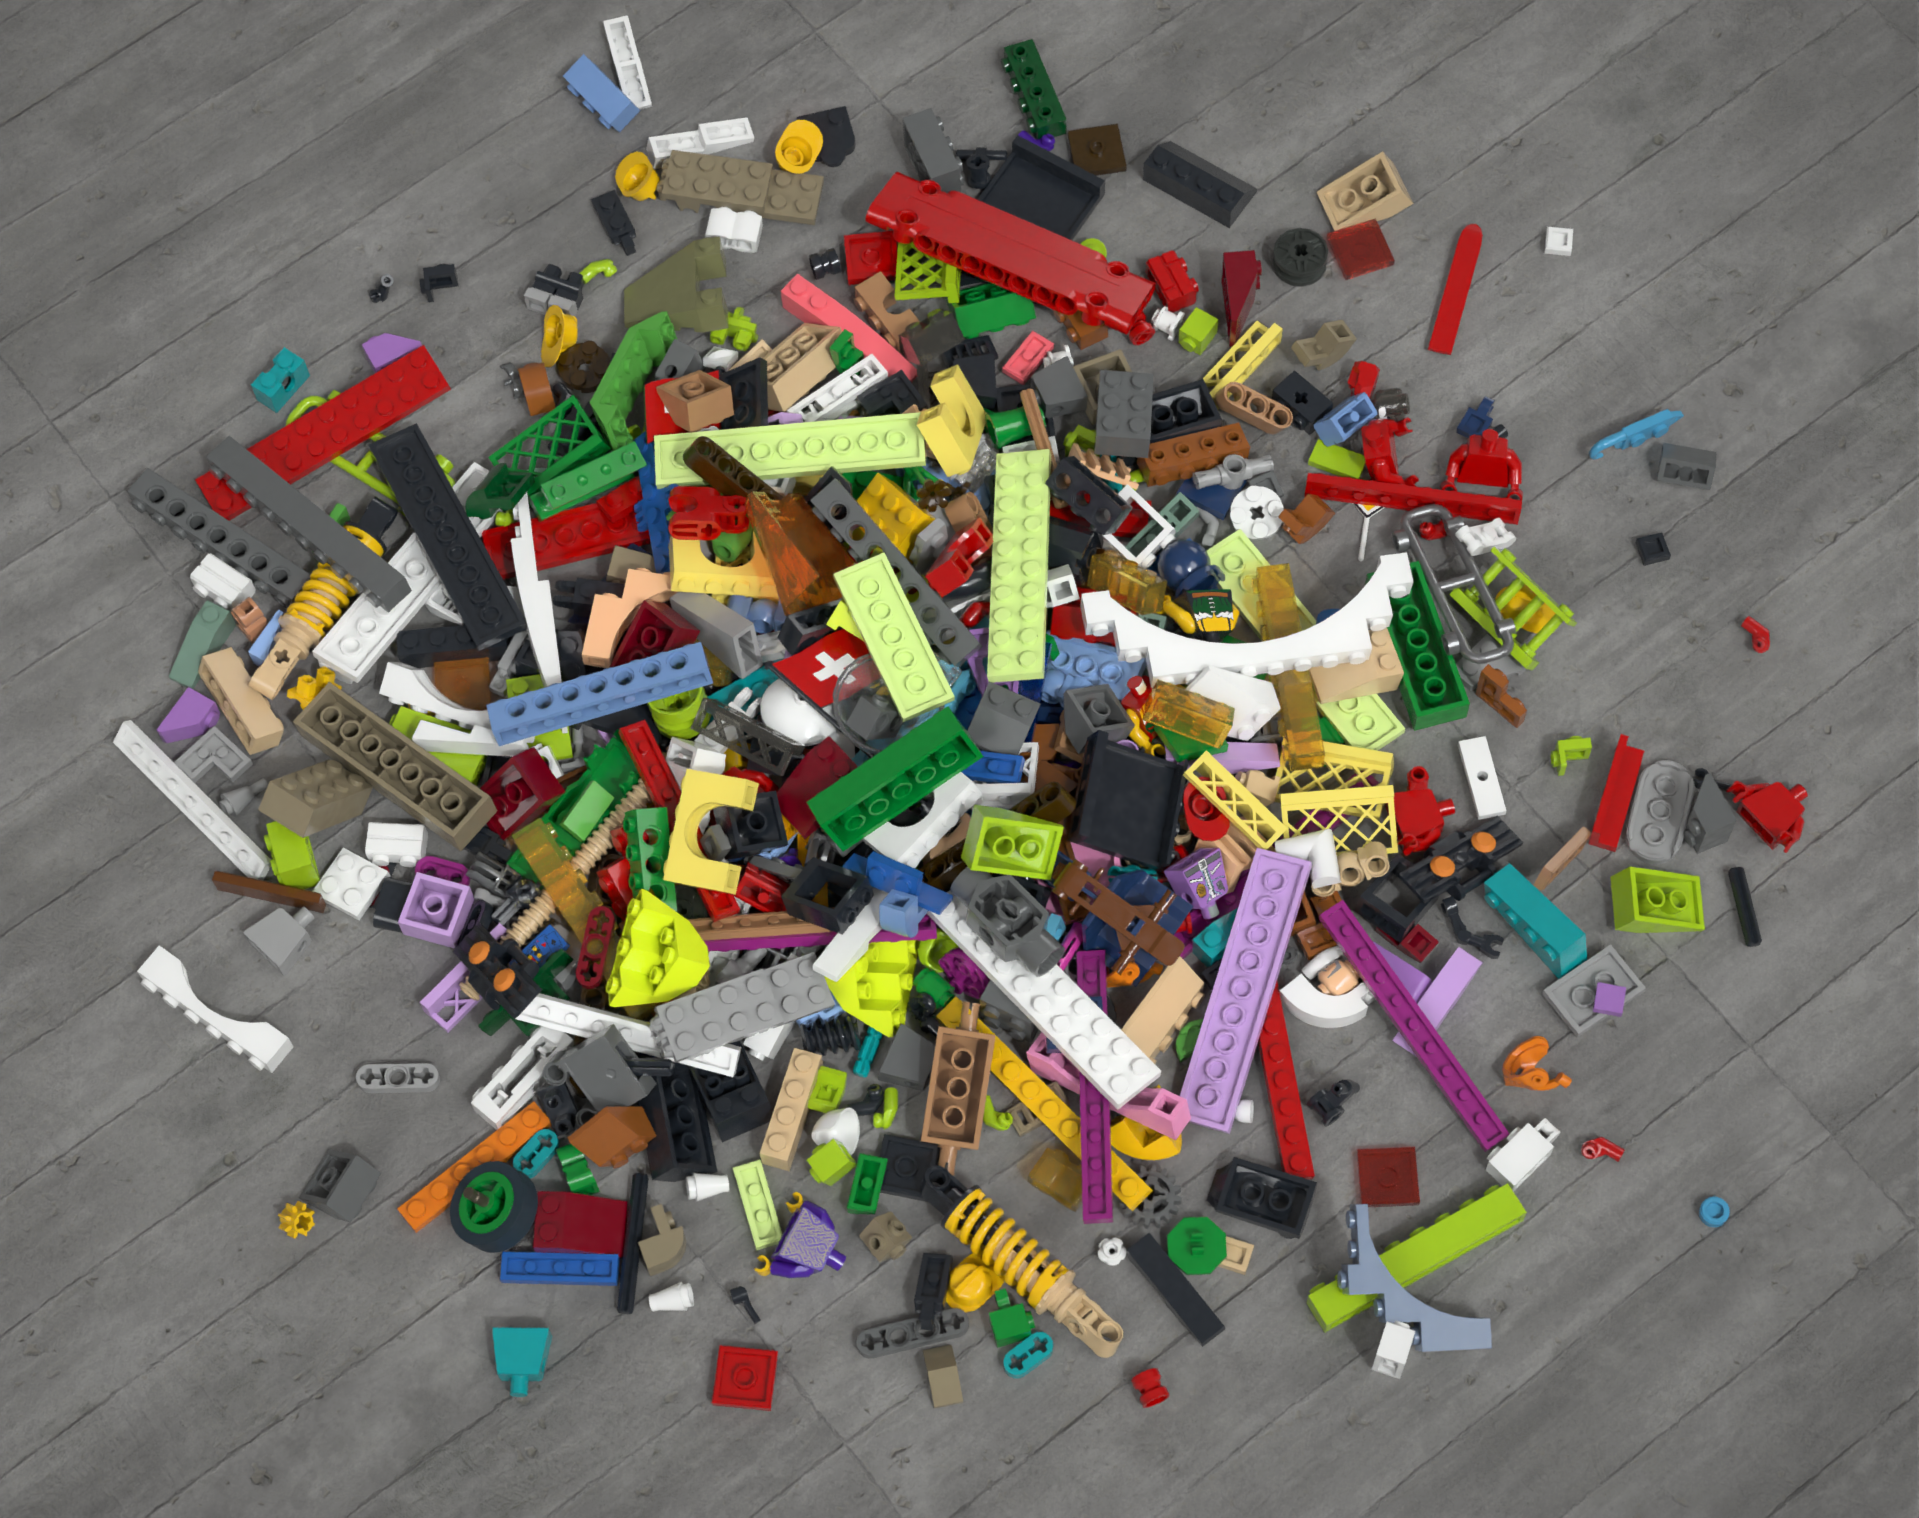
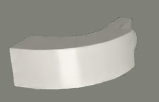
[1279,974,1376,1028]

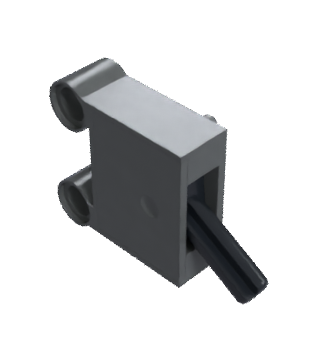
[543,1024,674,1127]

